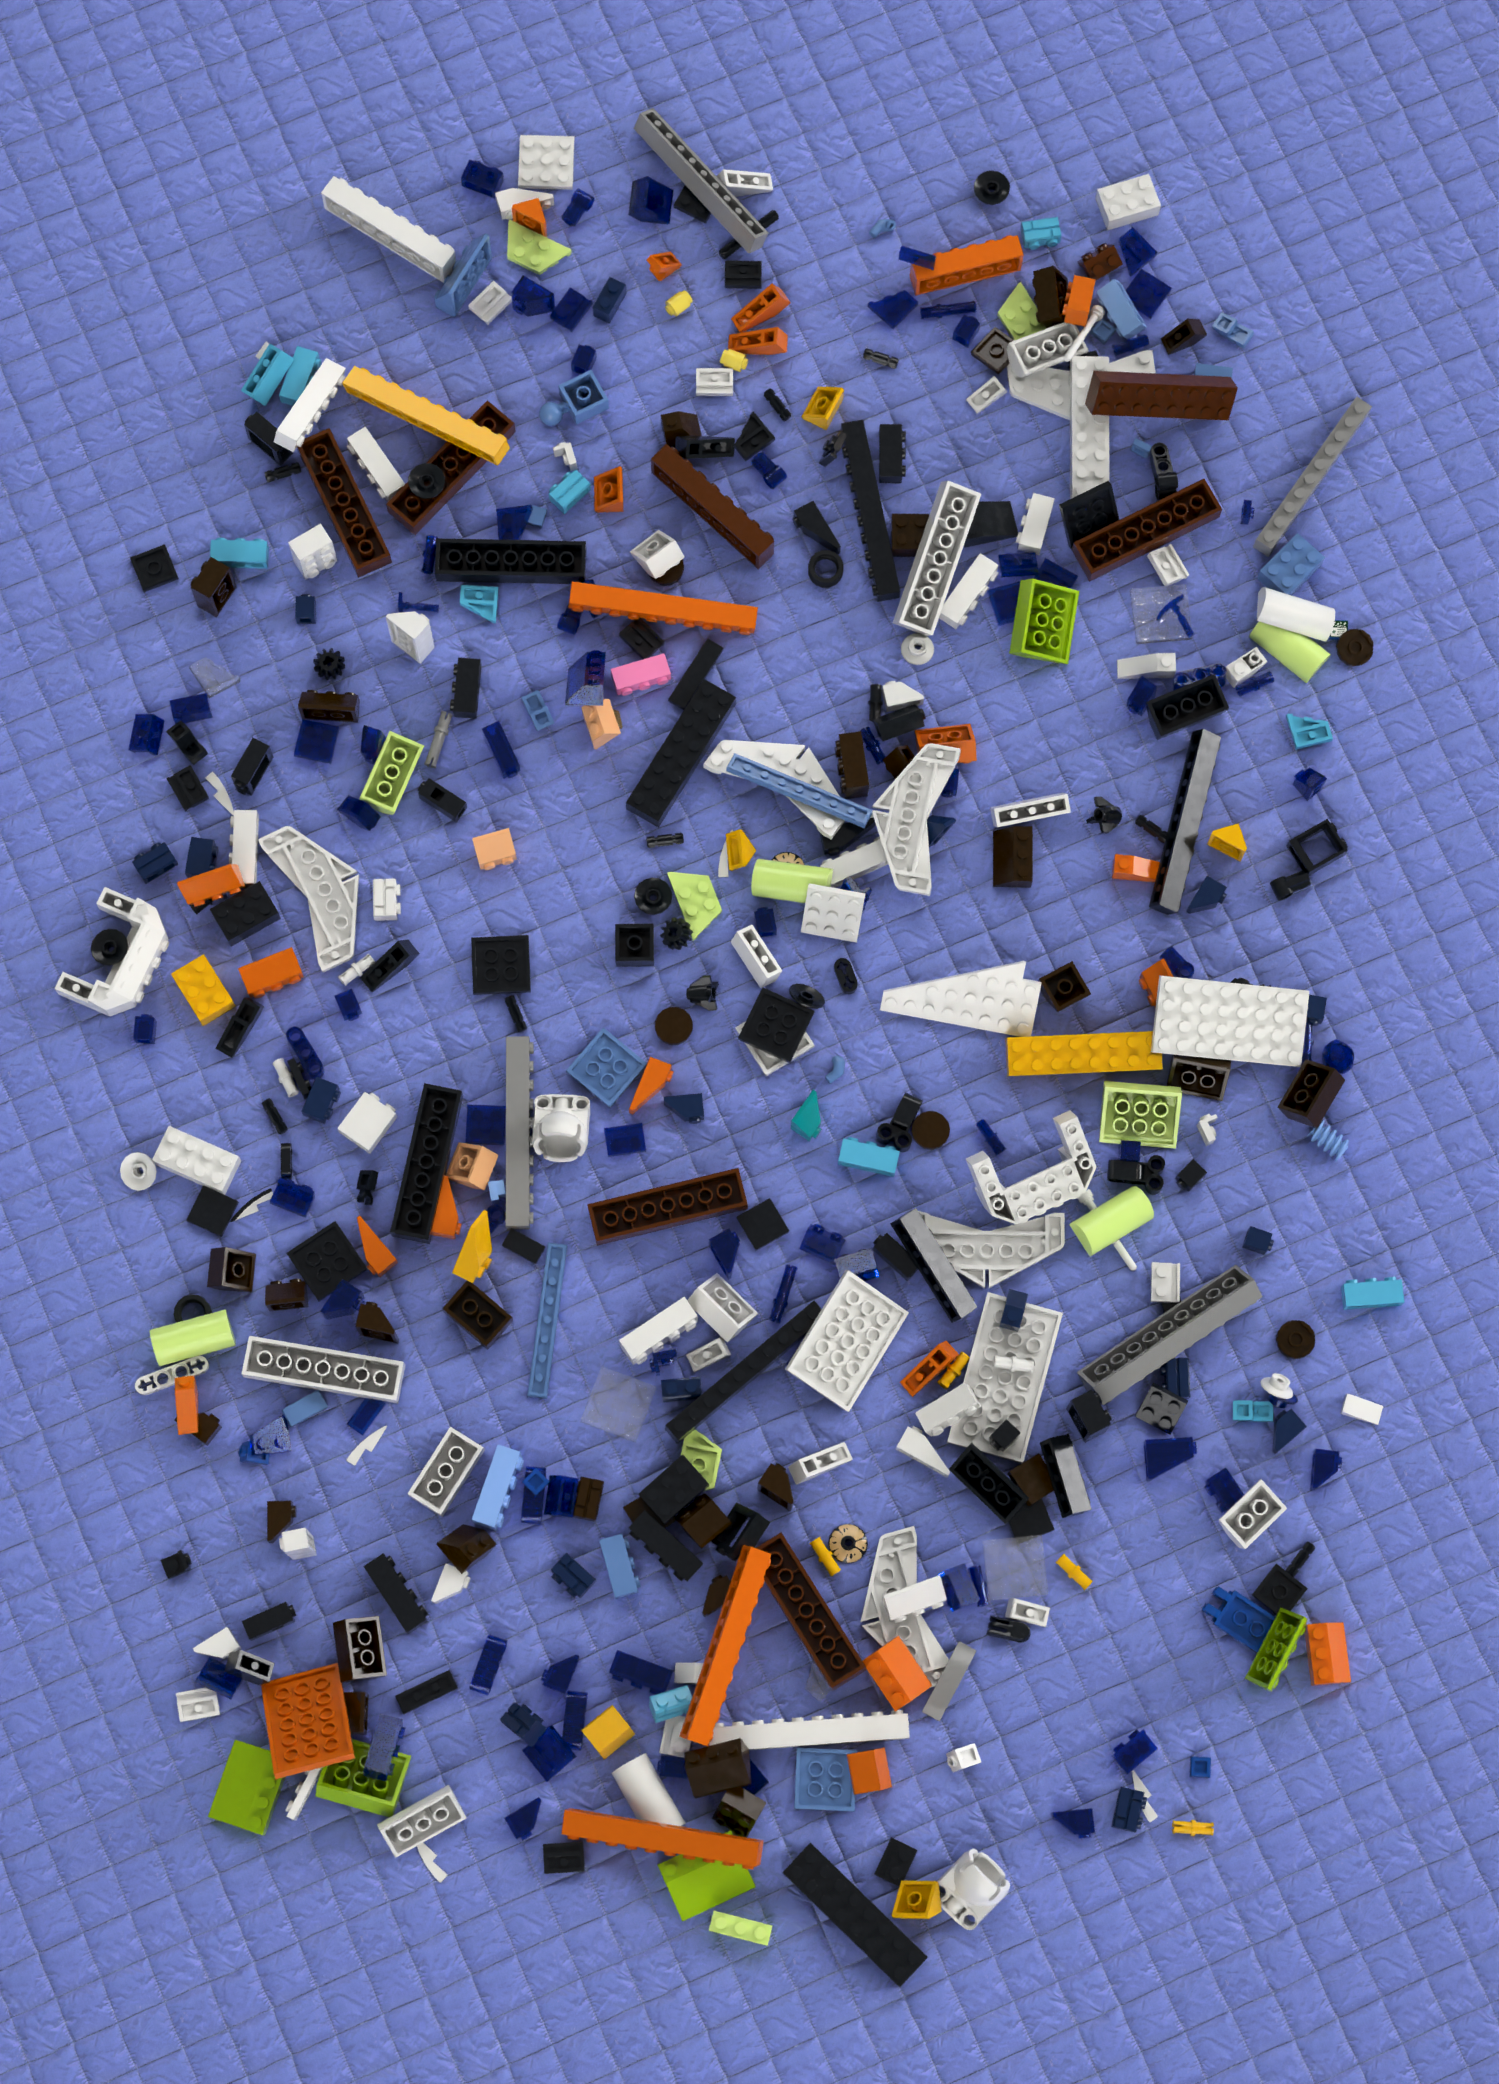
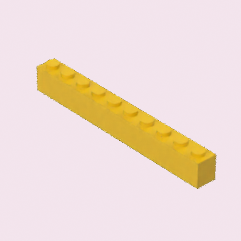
[342,366,510,466]

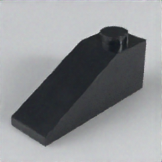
[675,436,735,459]
[792,501,841,554]
[820,817,876,856]
[360,939,420,992]

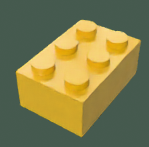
[171,954,236,1026]

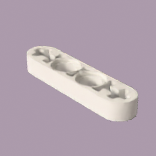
[135,1356,209,1396]

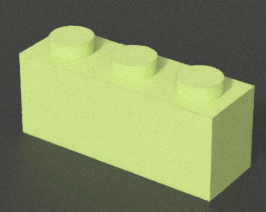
[709,1911,772,1946]

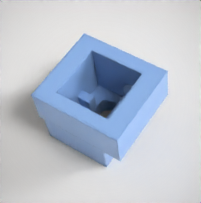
[488,1180,506,1204]

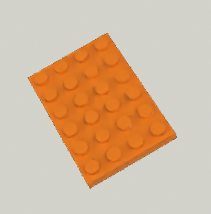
[261,1663,355,1779]

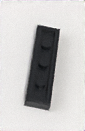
[668,638,724,710]

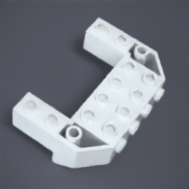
[55,887,169,1017]
[966,1110,1096,1224]

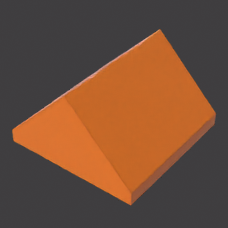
[512,198,547,237]
[594,466,624,512]
[847,1747,892,1795]

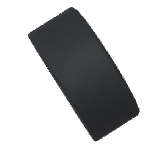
[808,550,843,588]
[174,1294,212,1323]

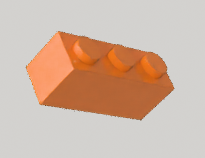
[1062,275,1096,327]

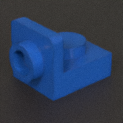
[238,1441,271,1465]

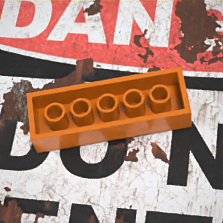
[910,235,1024,296]

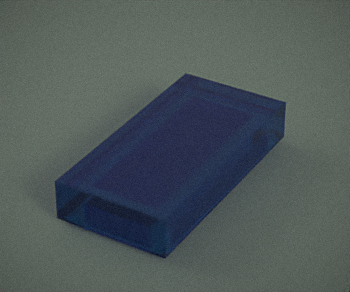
[898,246,936,270]
[347,1398,386,1436]

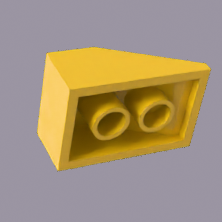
[452,1210,492,1283]

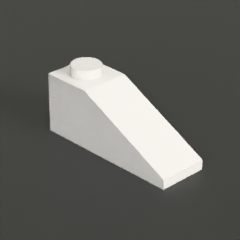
[716,169,773,197]
[1117,653,1176,679]
[896,1426,950,1478]
[788,1442,853,1485]

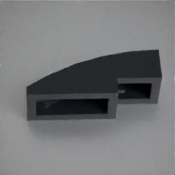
[215,997,264,1058]

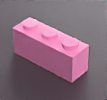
[610,653,671,696]

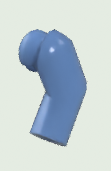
[869,219,896,238]
[825,1055,845,1084]

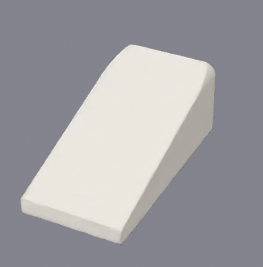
[966,376,1007,414]
[686,1337,731,1372]
[1340,1394,1383,1425]
[1005,1598,1050,1627]

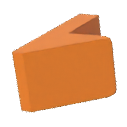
[647,252,682,281]

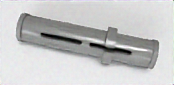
[424,711,453,768]

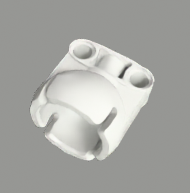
[532,1094,591,1162]
[937,1849,1010,1930]

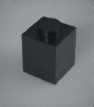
[1175,1159,1207,1192]
[989,1419,1021,1452]

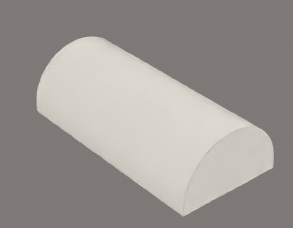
[1007,322,1089,378]
[1257,587,1335,642]
[611,1753,686,1826]
[377,1785,466,1858]

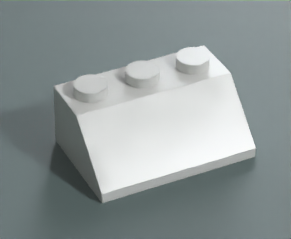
[687,1273,758,1343]
[1219,1479,1287,1549]
[882,1575,947,1623]

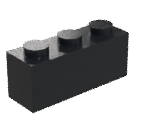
[879,424,906,483]
[450,658,482,719]

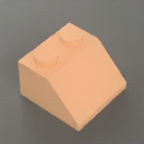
[581,699,621,749]
[472,828,517,870]
[445,1142,498,1190]

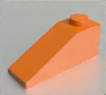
[731,283,790,333]
[728,327,788,355]
[1112,854,1160,882]
[629,1057,674,1114]
[431,1176,462,1240]
[357,1216,398,1277]
[900,1340,959,1397]
[175,1375,198,1435]

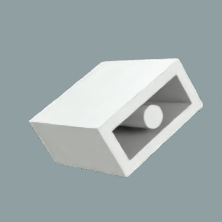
[337,1092,397,1154]

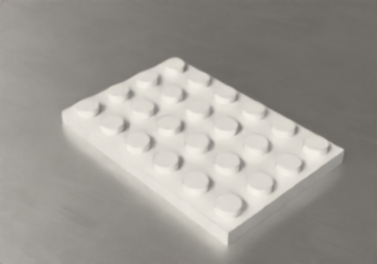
[785,1270,909,1412]

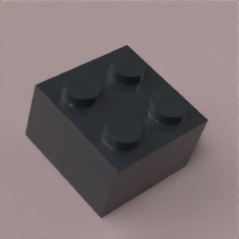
[615,924,654,967]

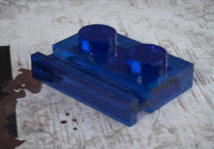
[550,288,592,332]
[998,552,1038,577]
[1033,558,1078,589]
[604,1123,646,1157]
[195,1657,243,1699]

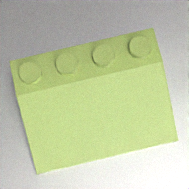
[1099,1081,1182,1149]

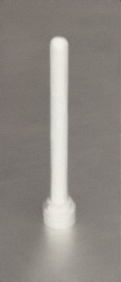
[1064,305,1105,362]
[1077,1189,1137,1271]

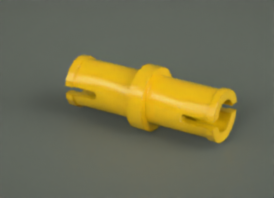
[937,1352,970,1390]
[809,1537,841,1576]
[1055,1554,1093,1590]
[1172,1820,1214,1836]

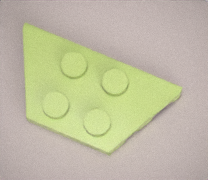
[507,219,572,275]
[997,282,1047,341]
[667,872,722,940]
[681,1429,722,1492]

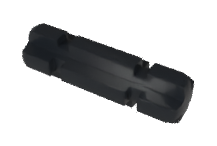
[863,348,899,369]
[764,388,791,421]
[265,462,301,482]
[1135,815,1167,843]
[646,833,684,848]
[505,995,527,1032]
[262,1098,288,1134]
[1285,1542,1315,1577]

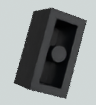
[224,1650,275,1685]

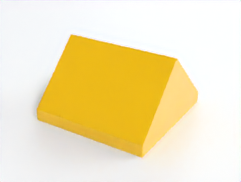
[801,387,844,430]
[1207,823,1247,861]
[581,1705,635,1760]
[891,1880,942,1919]

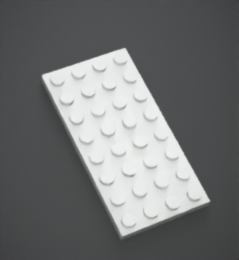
[1151,975,1309,1067]
[947,1292,1063,1463]

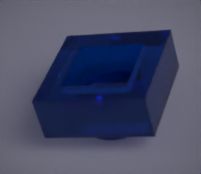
[1241,500,1254,525]

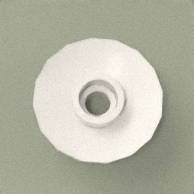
[120,1152,157,1191]

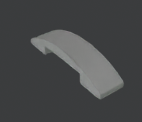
[922,1641,977,1721]

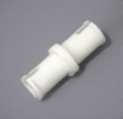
[338,954,375,986]
[273,1058,299,1097]
[993,1355,1034,1373]

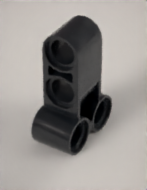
[1150,443,1178,500]
[876,1092,923,1152]
[1107,1155,1165,1195]

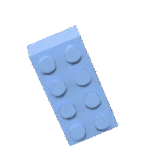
[472,1444,524,1531]

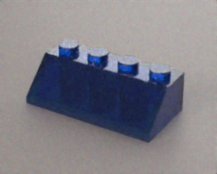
[565,650,606,706]

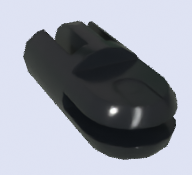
[986,1616,1031,1642]

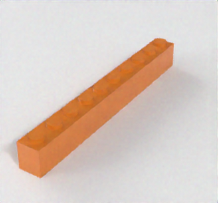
[568,581,758,635]
[679,1545,771,1746]
[561,1808,764,1869]

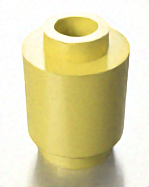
[665,290,693,317]
[720,349,748,372]

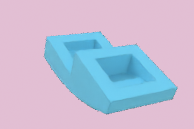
[1233,1400,1274,1422]

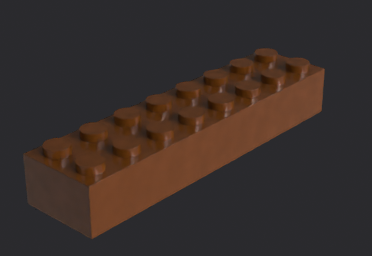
[1085,371,1238,420]
[386,400,516,535]
[297,428,392,578]
[651,444,774,569]
[1072,479,1222,582]
[587,1168,748,1246]
[756,1532,866,1692]

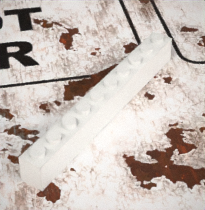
[709,1710,910,1750]

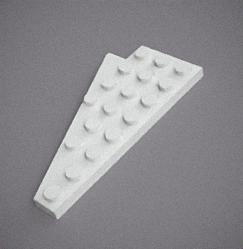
[880,961,1041,1037]

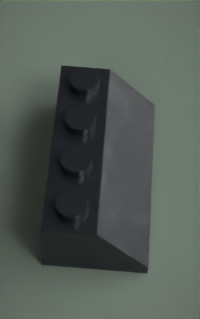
[1146,674,1229,740]
[949,1443,1029,1524]

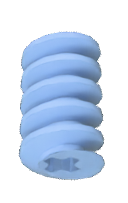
[1307,1120,1349,1161]

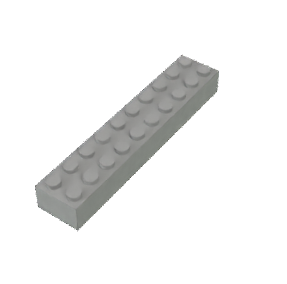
[1077,1265,1263,1405]

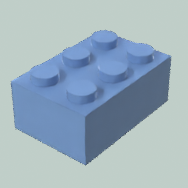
[1257,533,1325,595]

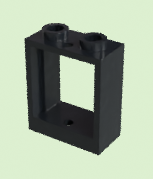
[244,412,293,466]
[231,738,273,796]
[1287,819,1348,876]
[711,1502,770,1562]

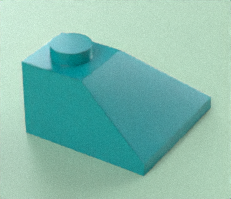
[790,1090,822,1142]

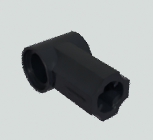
[1270,870,1311,901]

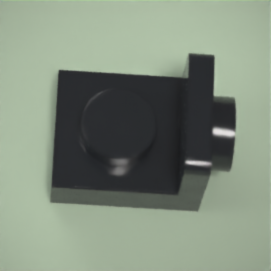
[161,1550,192,1579]

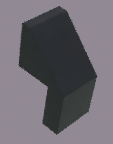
[166,720,208,765]

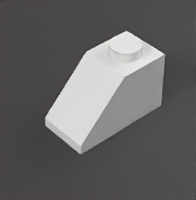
[882,681,924,712]
[431,1563,471,1604]
[193,1627,242,1659]
[674,1663,703,1685]

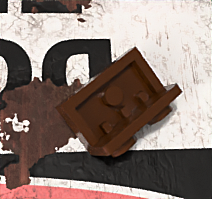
[1077,243,1123,280]

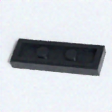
[395,1670,458,1714]

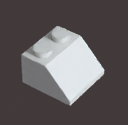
[630,530,685,579]

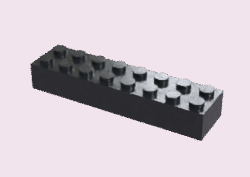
[435,538,586,584]
[626,679,736,828]
[390,1083,463,1244]
[782,1843,928,1987]

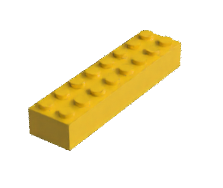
[1005,1031,1163,1077]

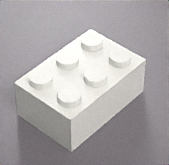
[1095,174,1161,231]
[288,523,337,580]

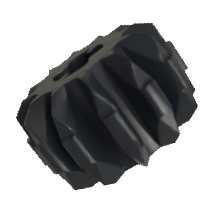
[313,648,345,681]
[660,917,693,950]

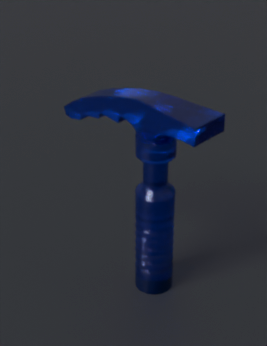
[398,592,439,613]
[1156,594,1194,638]

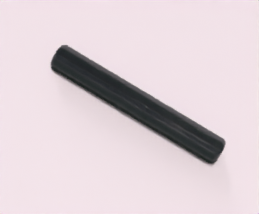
[719,210,779,259]

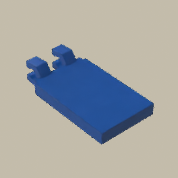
[1202,1586,1275,1653]

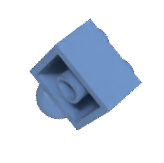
[539,370,609,426]

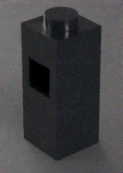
[873,704,926,741]
[418,778,467,823]
[873,1233,918,1281]
[242,1602,297,1641]

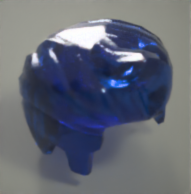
[1322,1039,1354,1074]

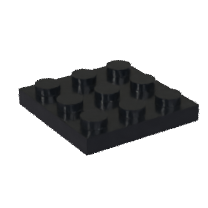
[1059,481,1119,550]
[471,935,531,995]
[738,987,815,1063]
[287,1221,368,1302]

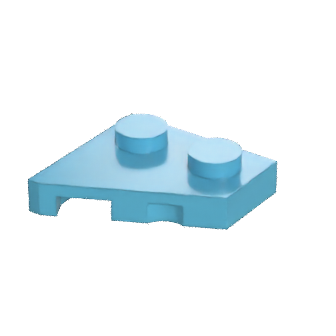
[460,585,499,623]
[1286,714,1333,750]

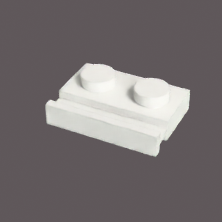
[468,281,513,325]
[696,368,733,396]
[1147,544,1189,587]
[1151,1262,1180,1303]
[176,1686,220,1722]
[659,1716,691,1758]

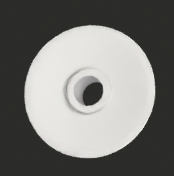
[901,633,934,665]
[1260,1373,1293,1399]

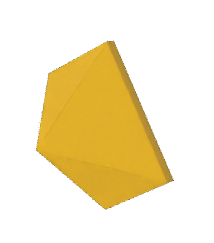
[726,829,756,871]

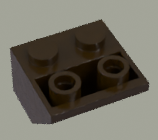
[712,1787,767,1837]

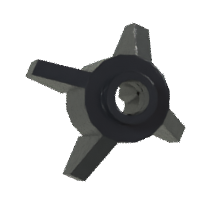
[1086,797,1122,834]
[686,975,719,1011]

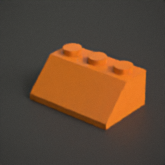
[914,724,977,763]
[177,864,245,907]
[238,947,304,998]
[1139,958,1173,1008]
[1304,1622,1351,1686]
[862,1635,932,1712]

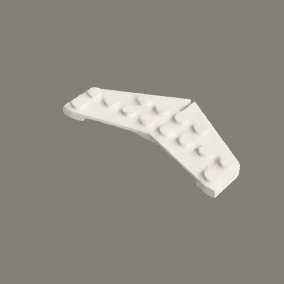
[1006,350,1155,420]
[703,740,845,840]
[872,743,961,896]
[258,826,359,973]
[918,1211,1065,1289]
[861,1526,949,1688]

